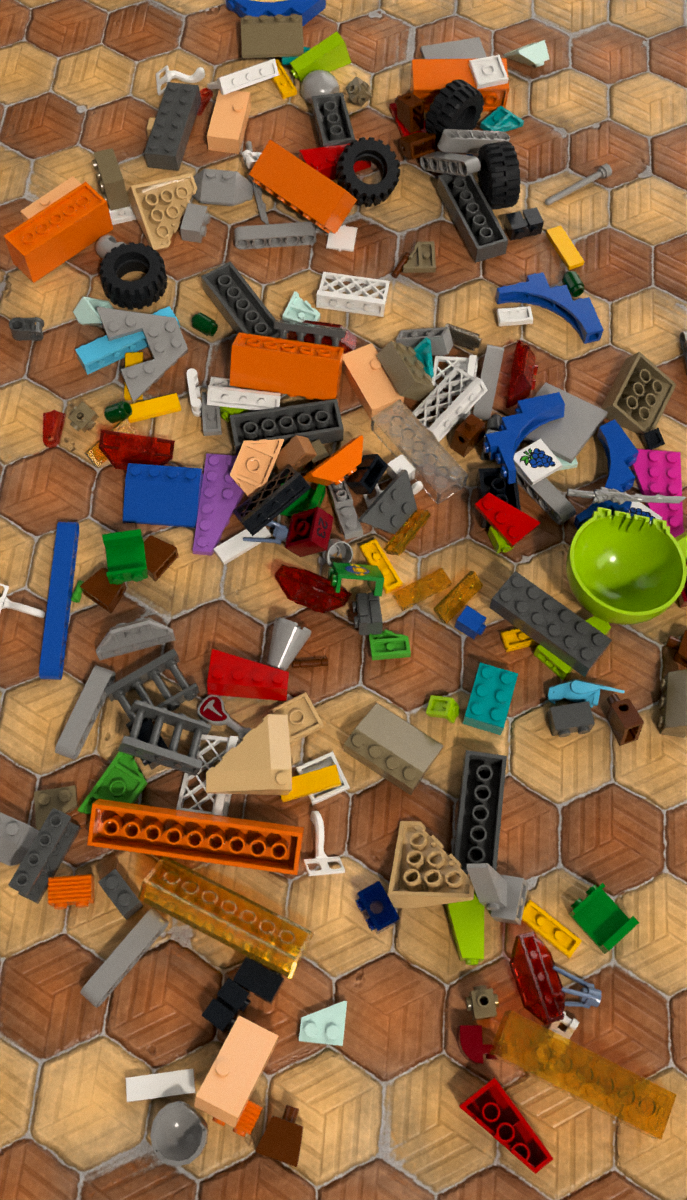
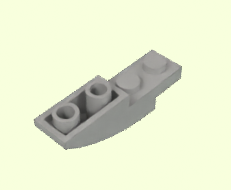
[327,478,363,540]

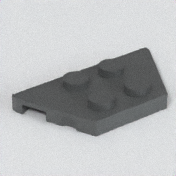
[358,470,417,534]

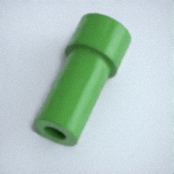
[70,580,84,603]

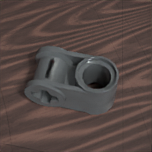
[9,317,44,341]

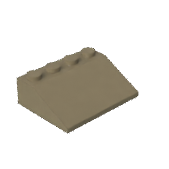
[241,14,304,58]
[601,352,677,435]
[344,703,444,795]

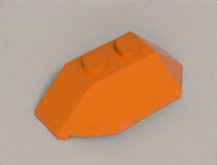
[303,435,364,486]

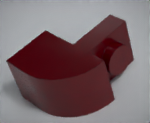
[457,1025,505,1065]

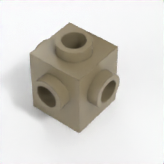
[346,76,372,107]
[68,401,99,432]
[466,985,499,1021]

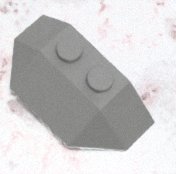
[192,169,254,206]
[96,617,176,661]
[0,812,39,867]

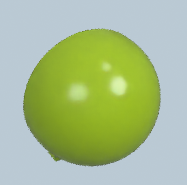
[566,507,687,625]

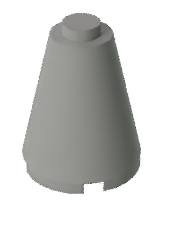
[267,617,312,671]

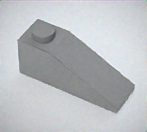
[396,327,454,356]
[466,863,507,911]

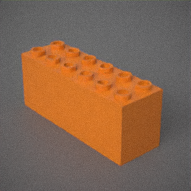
[410,58,509,112]
[249,140,357,234]
[4,182,113,283]
[229,332,344,401]

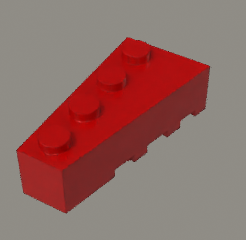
[299,143,371,180]
[207,649,289,701]
[459,1077,553,1174]

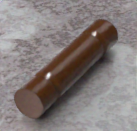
[391,252,410,278]
[293,658,328,669]

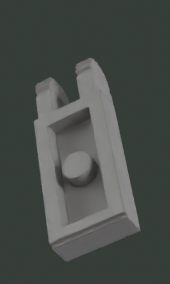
[201,392,222,436]

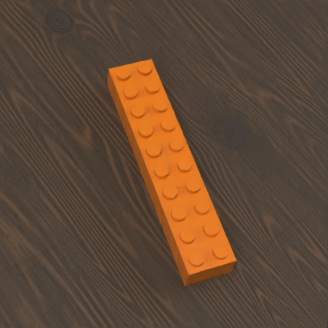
[87,799,304,875]

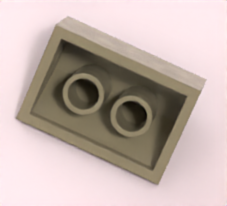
[658,669,687,738]

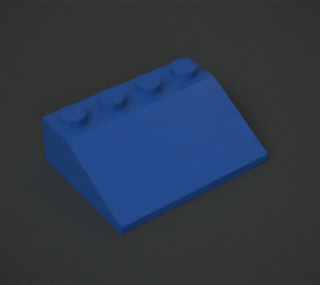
[123,463,203,528]

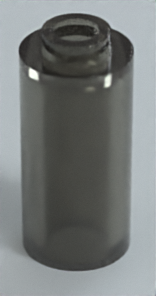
[445,323,482,351]

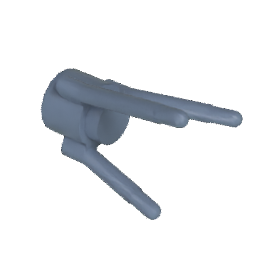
[243,520,289,545]
[552,965,602,1009]

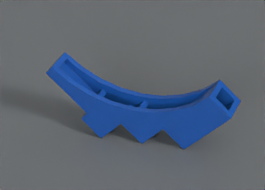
[226,0,326,26]
[495,272,603,344]
[483,392,565,484]
[574,419,639,529]

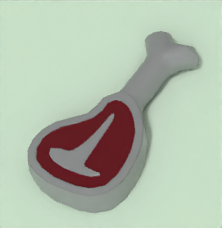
[197,695,251,741]

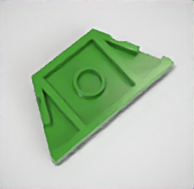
[78,751,148,814]

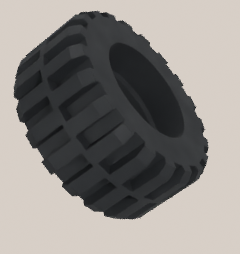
[425,79,484,142]
[335,137,400,207]
[477,141,521,210]
[99,242,167,310]

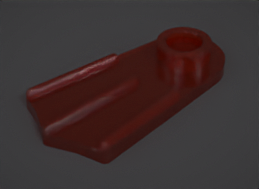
[197,88,213,115]
[43,410,66,448]

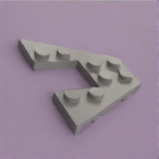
[96,307,188,403]

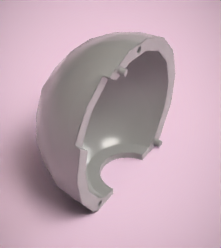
[300,70,340,104]
[150,1101,209,1166]

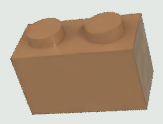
[275,435,317,472]

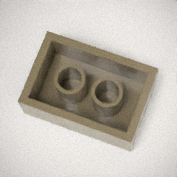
[92,148,129,211]
[376,341,435,401]

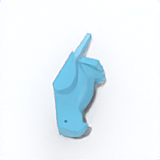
[548,679,625,707]

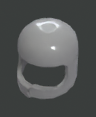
[95,235,127,259]
[321,538,353,567]

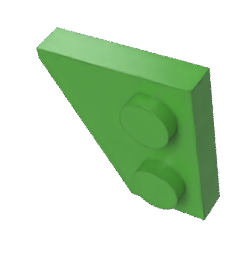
[368,629,411,661]

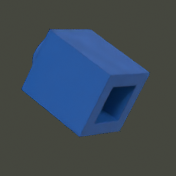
[455,606,487,639]

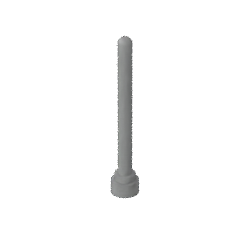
[545,163,612,206]

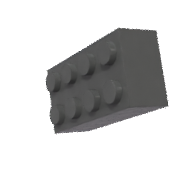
[312,92,355,147]

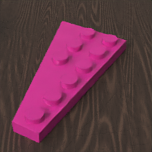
[631,449,684,538]

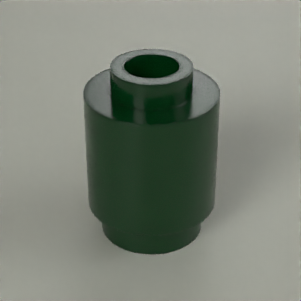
[562,271,585,297]
[191,312,218,336]
[104,401,132,423]

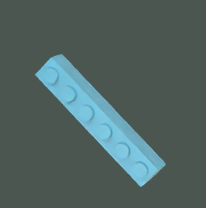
[75,306,180,375]

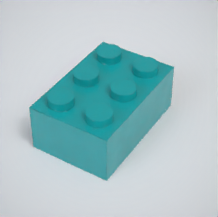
[462,663,518,735]

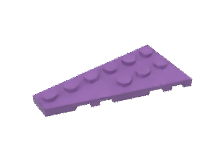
[193,453,244,556]

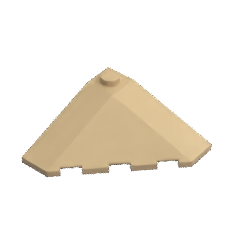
[127,173,197,251]
[206,714,292,795]
[388,821,475,908]

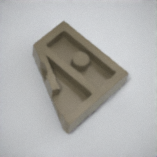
[403,241,436,273]
[34,785,78,831]

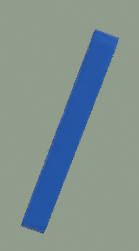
[39,522,79,680]

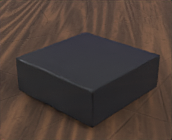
[641,428,665,450]

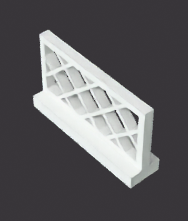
[207,59,279,95]
[316,272,390,317]
[428,355,478,424]
[407,366,488,442]
[207,377,281,411]
[176,734,242,817]

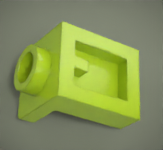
[426,695,459,723]

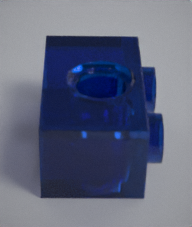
[355,881,400,934]

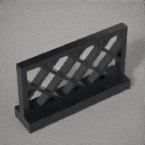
[232,465,311,536]

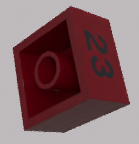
[285,507,334,557]

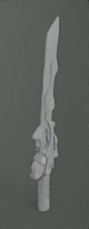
[243,141,269,225]
[567,487,687,505]

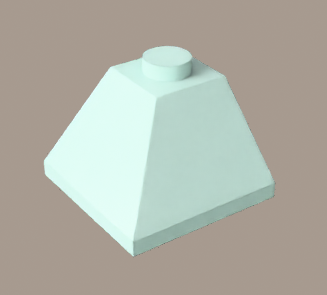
[504,40,550,67]
[73,296,114,326]

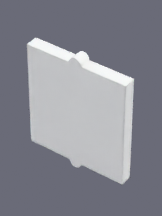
[326,225,357,252]

